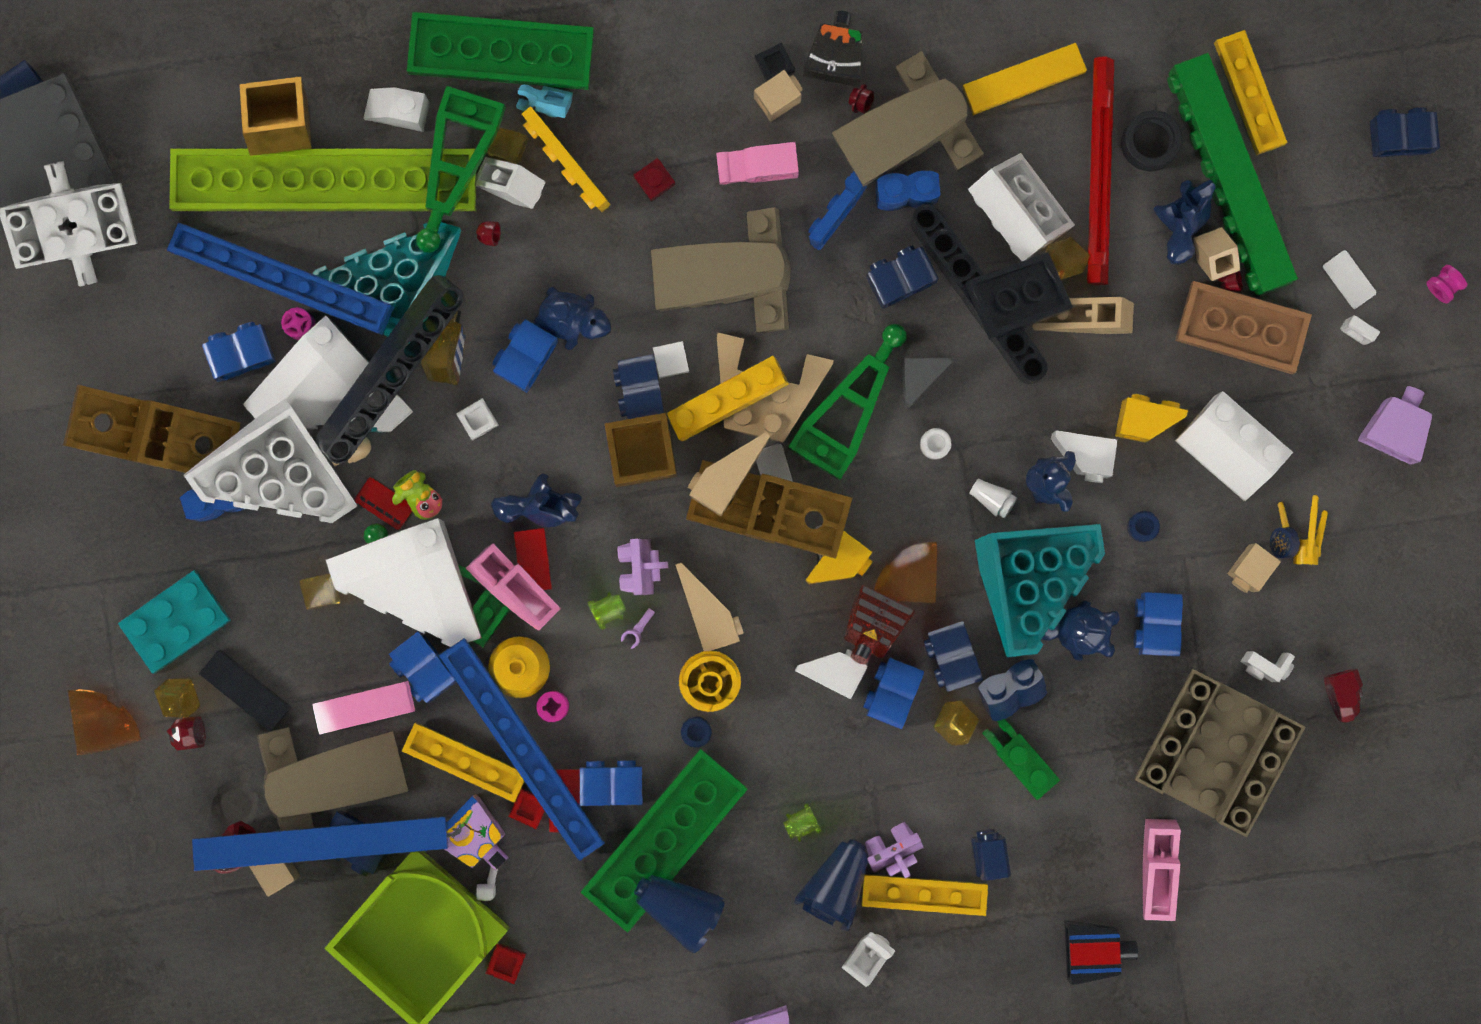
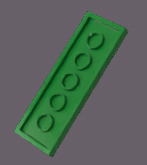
[407,12,594,90]
[580,749,748,933]

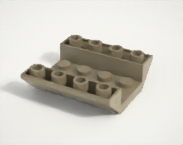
[1134,669,1306,837]

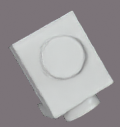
[1240,651,1295,682]
[842,932,895,987]

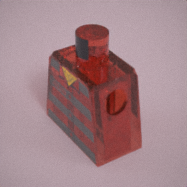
[844,585,915,665]

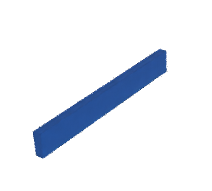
[167,222,394,336]
[439,638,605,861]
[192,816,448,871]

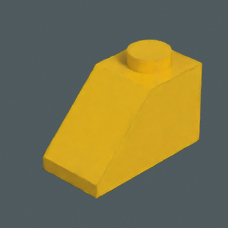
[805,531,873,584]

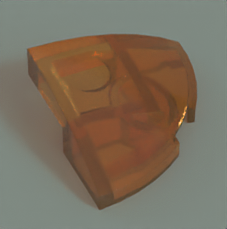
[872,542,937,603]
[68,690,141,756]

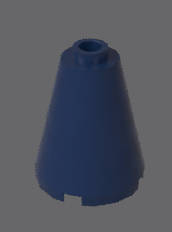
[794,839,869,931]
[634,875,725,953]

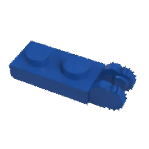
[808,171,867,250]

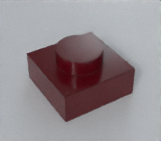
[633,158,676,202]

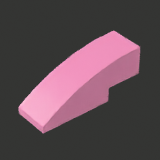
[466,543,561,630]
[313,681,415,734]
[1143,819,1181,921]

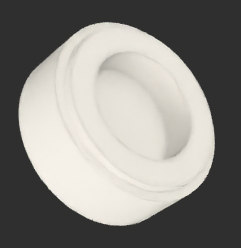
[920,428,951,459]

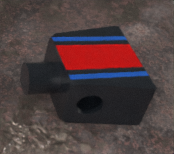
[1064,921,1138,985]

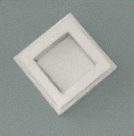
[1340,315,1380,345]
[653,341,689,379]
[456,398,499,441]

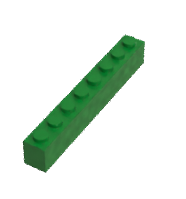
[1167,53,1298,297]

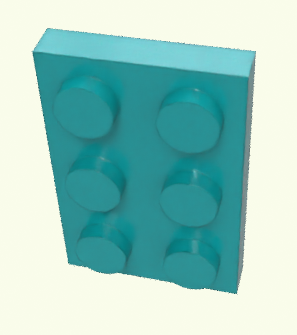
[118,570,231,674]

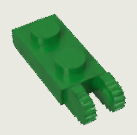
[982,719,1060,800]

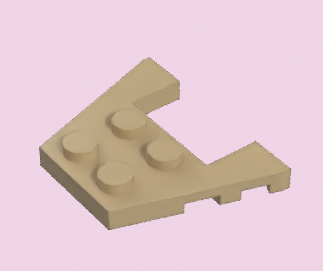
[717,333,834,443]

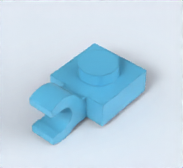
[516,84,573,118]

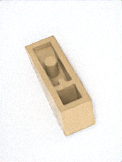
[1033,297,1134,334]
[688,432,770,516]
[675,563,744,651]

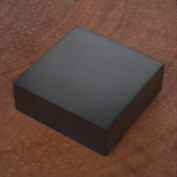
[755,42,795,82]

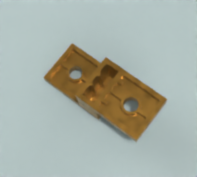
[63,385,241,473]
[686,460,852,559]

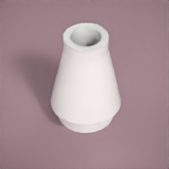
[969,478,1017,519]

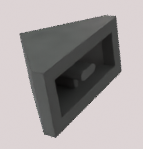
[902,358,952,409]

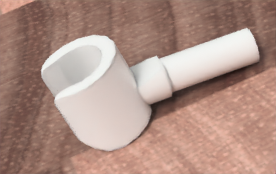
[476,867,498,901]

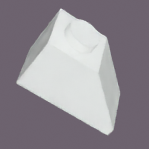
[364,87,430,132]
[476,157,546,209]
[1051,431,1117,483]
[795,649,868,699]

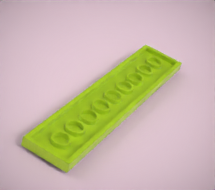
[169,149,476,211]

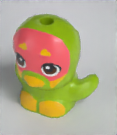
[392,470,443,520]

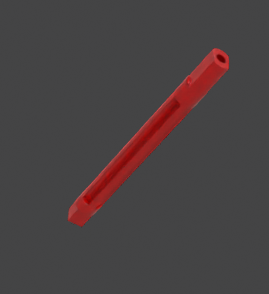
[1087,56,1115,286]

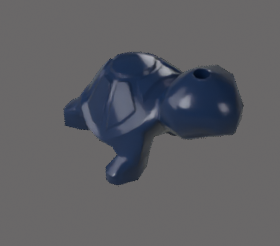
[1153,180,1216,265]
[534,287,611,350]
[1026,451,1076,512]
[491,473,582,527]
[1041,601,1120,661]

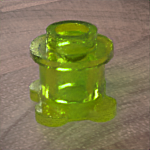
[587,591,626,630]
[783,803,822,842]

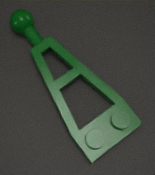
[416,86,506,253]
[788,324,907,481]
[364,523,510,648]

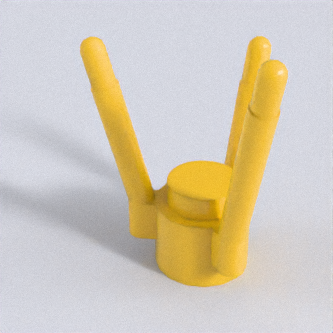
[1278,495,1328,565]

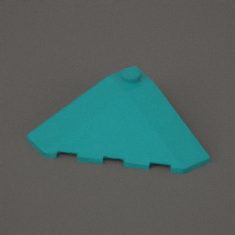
[312,222,461,344]
[975,524,1105,657]

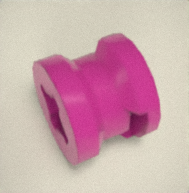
[1427,265,1467,304]
[281,307,316,341]
[537,691,569,722]

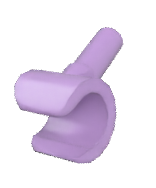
[621,608,655,649]

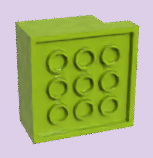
[324,851,511,1024]

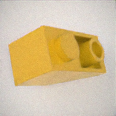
[1115,394,1188,443]

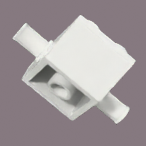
[0,161,138,286]

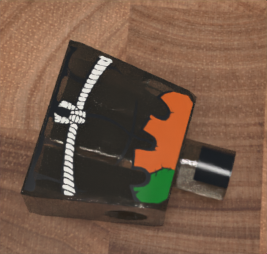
[803,11,863,88]

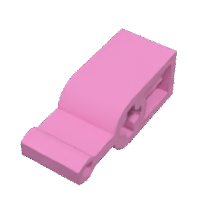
[716,142,799,185]

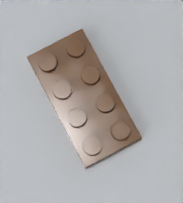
[1175,281,1312,374]

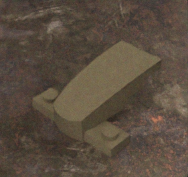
[832,51,984,187]
[651,207,791,333]
[257,727,408,831]

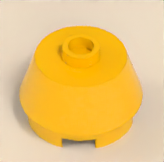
[488,636,550,698]
[679,651,741,712]

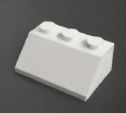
[968,153,1075,261]
[1175,391,1293,501]

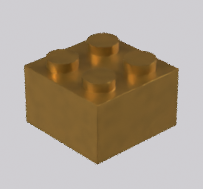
[240,77,312,156]
[604,413,677,487]

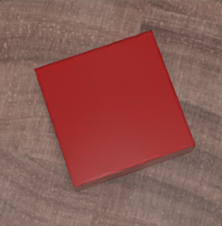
[508,788,545,829]
[485,943,526,984]

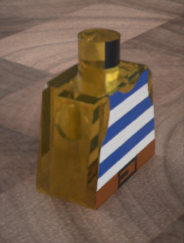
[421,310,466,385]

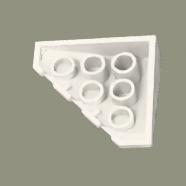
[243,316,413,432]
[184,399,357,523]
[326,518,482,647]

